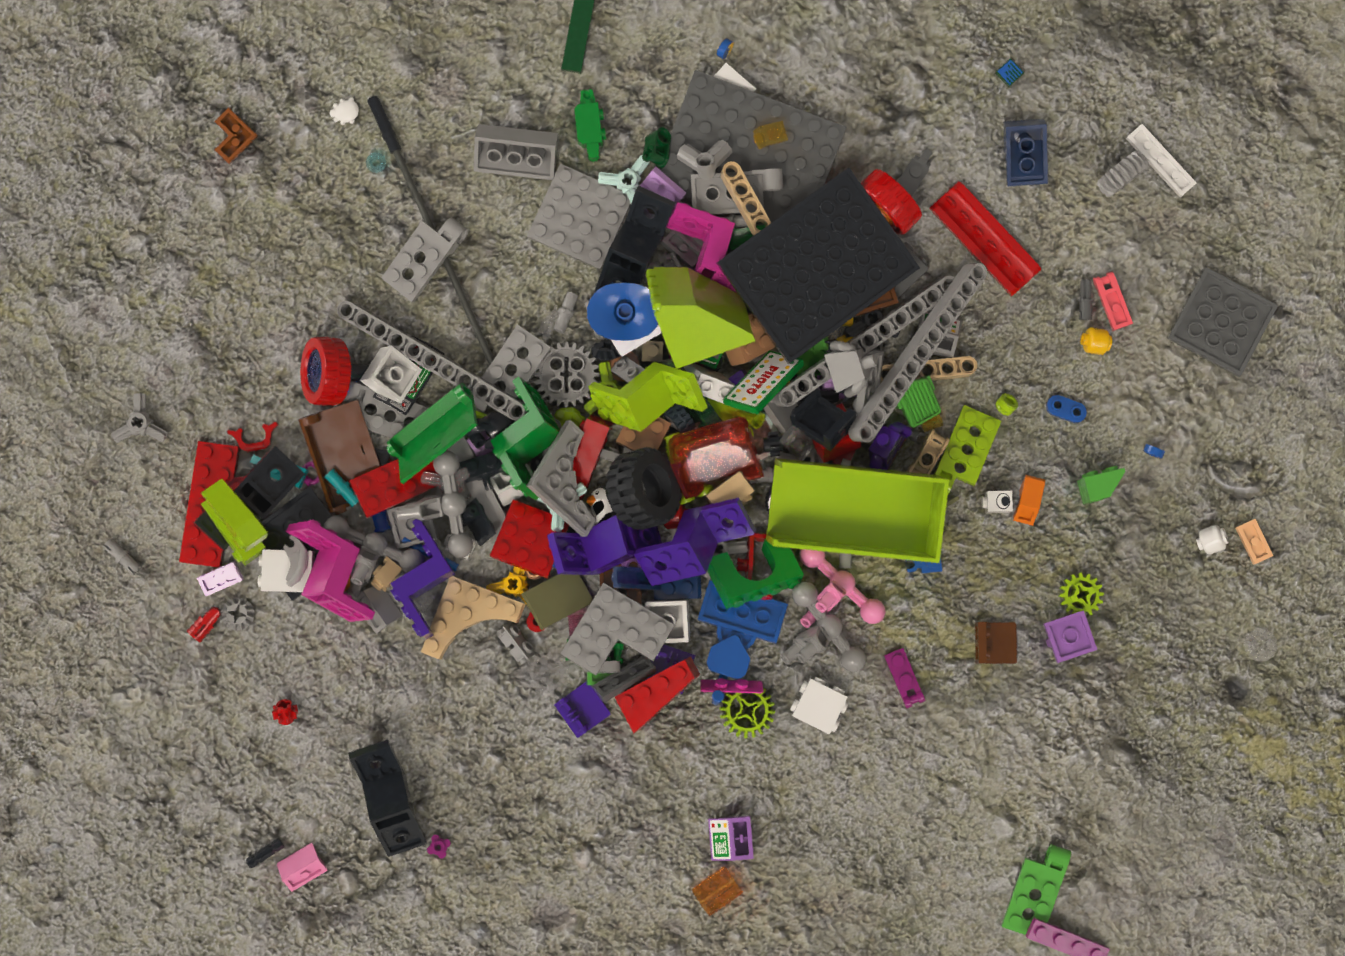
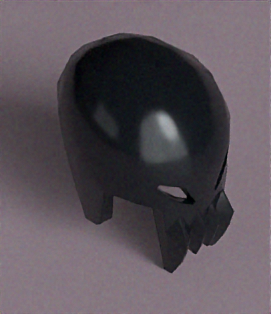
[467,412,516,449]

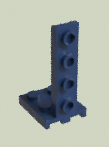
[612,561,702,600]

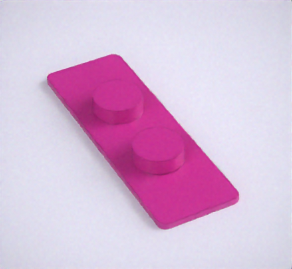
[700,678,763,693]

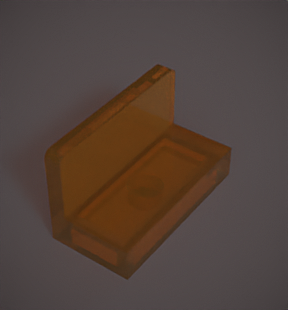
[692,866,743,917]

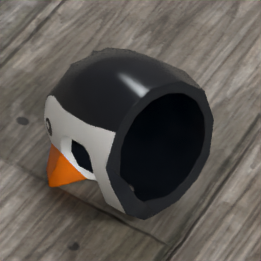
[586,485,616,525]

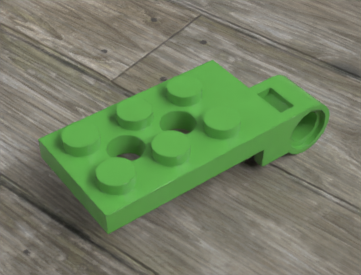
[1001,844,1071,935]

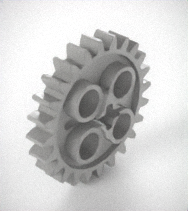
[534,342,600,408]

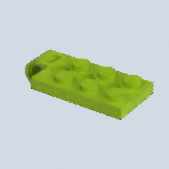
[934,405,1001,495]

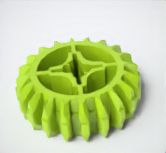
[719,688,775,738]

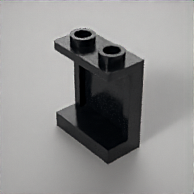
[791,388,856,451]

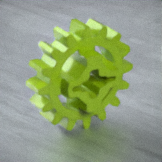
[1058,572,1104,616]

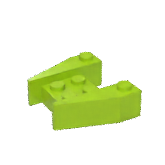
[201,479,267,566]

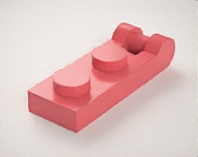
[1093,272,1133,331]

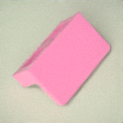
[277,843,328,892]

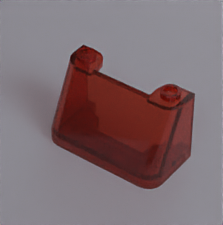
[668,417,764,499]

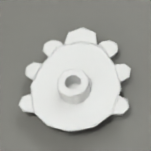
[329,97,359,125]

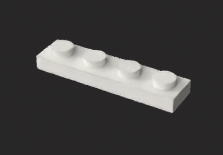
[1126,124,1196,198]

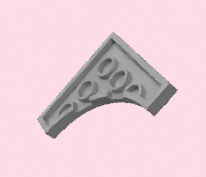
[527,420,596,537]

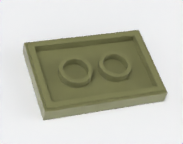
[522,574,593,630]

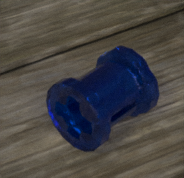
[372,510,392,533]

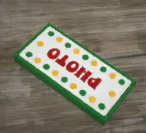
[723,350,804,415]

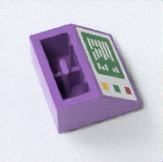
[708,815,754,861]

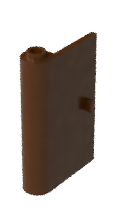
[298,399,381,515]

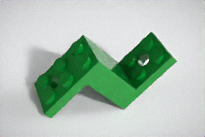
[491,376,560,500]

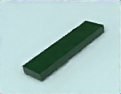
[561,0,595,74]

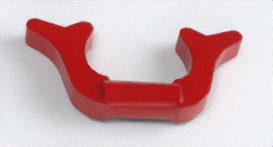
[227,422,278,452]

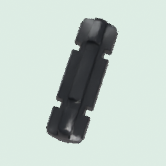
[245,838,284,868]

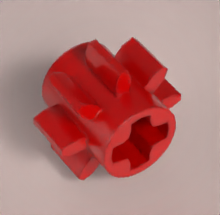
[272,699,298,725]

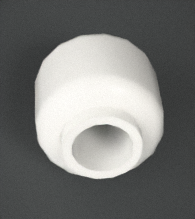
[1196,525,1229,555]

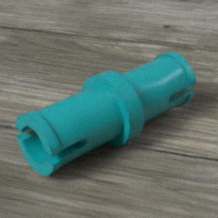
[324,469,359,507]

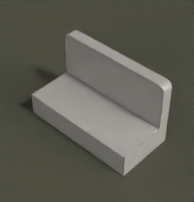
[354,586,402,634]

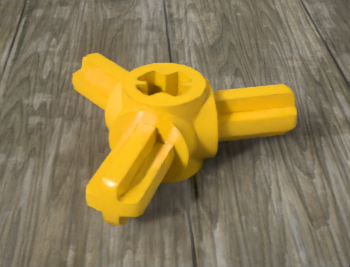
[486,566,529,606]

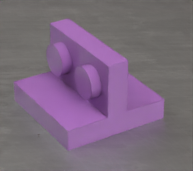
[1044,610,1097,663]

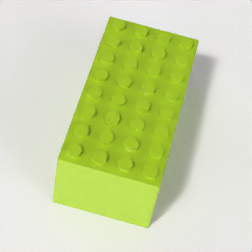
[766,458,949,563]

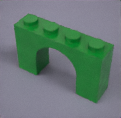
[707,539,804,609]

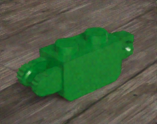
[574,89,606,163]

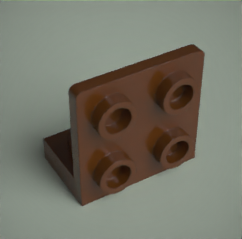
[975,622,1017,664]

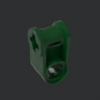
[642,127,671,169]

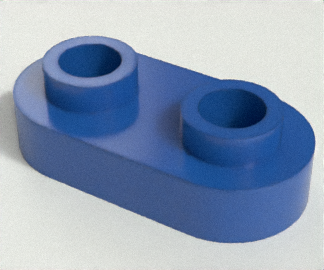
[1046,395,1087,423]

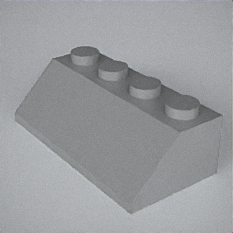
[474,124,558,180]

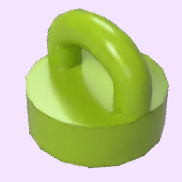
[995,393,1018,416]

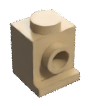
[371,556,402,592]

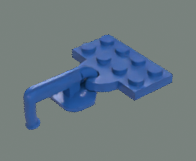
[698,580,788,706]

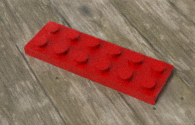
[179,441,240,568]

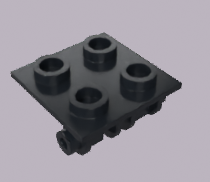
[461,498,497,546]

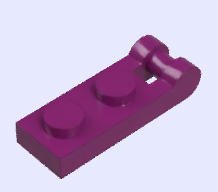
[884,648,925,709]

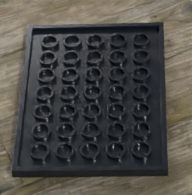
[716,167,920,364]

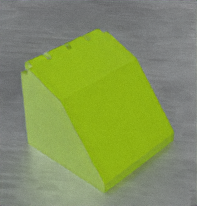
[646,267,755,369]

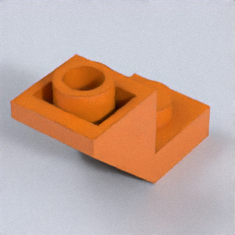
[1013,475,1045,526]

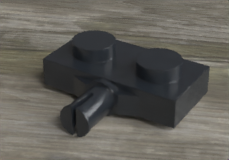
[459,452,504,491]

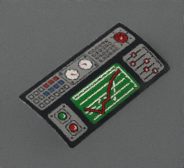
[373,336,445,415]

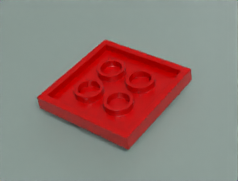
[490,500,570,579]

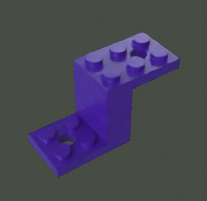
[634,497,756,586]
[547,515,662,575]
[390,519,455,639]

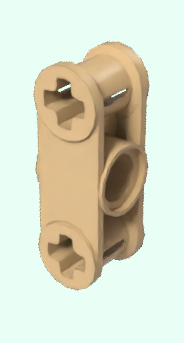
[906,429,950,474]

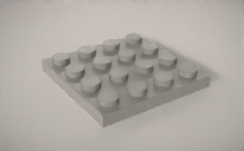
[527,164,631,270]

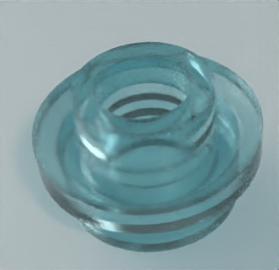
[366,153,386,173]

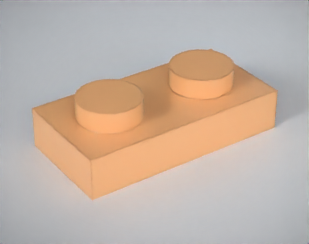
[1235,519,1273,565]

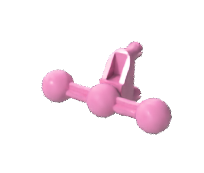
[800,549,886,628]

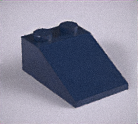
[1003,119,1048,186]

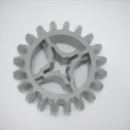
[1097,151,1149,197]

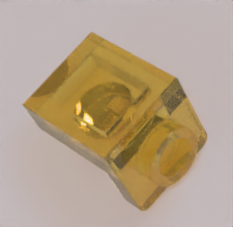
[753,121,788,150]

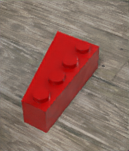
[573,414,614,500]
[615,656,701,733]

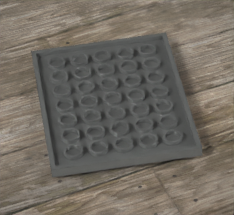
[658,70,846,225]

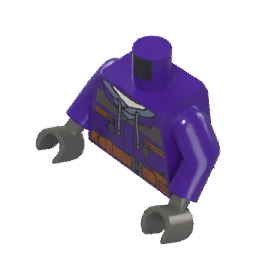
[868,422,925,470]

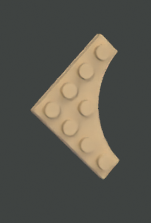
[421,576,526,660]

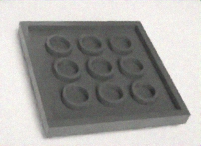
[1167,267,1278,377]

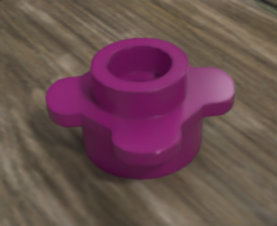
[427,835,451,859]

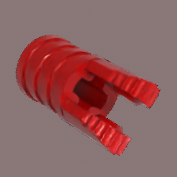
[187,606,220,643]

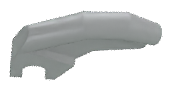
[283,535,307,587]

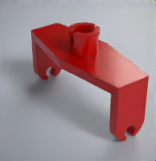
[736,533,773,600]

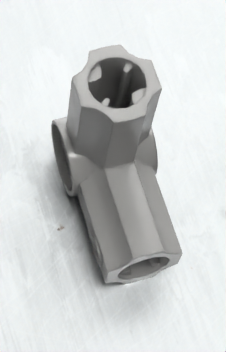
[677,140,732,180]

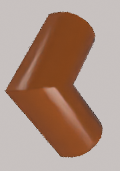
[214,107,258,165]

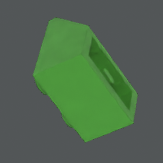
[1077,466,1125,505]

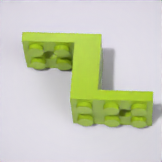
[588,362,707,432]

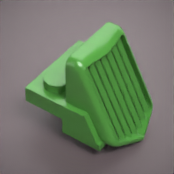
[895,375,941,428]

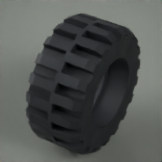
[606,447,682,530]

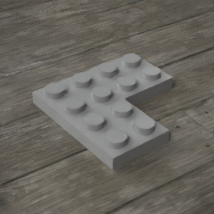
[561,583,675,675]

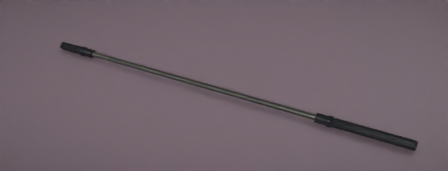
[367,96,576,533]

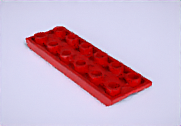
[929,181,1042,297]

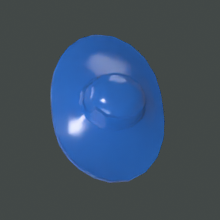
[587,283,658,341]

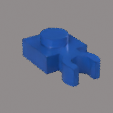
[905,556,942,574]

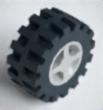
[663,403,696,438]

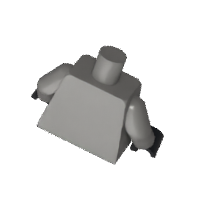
[824,339,878,402]

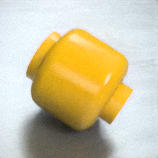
[1080,327,1112,355]

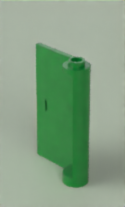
[386,383,477,484]

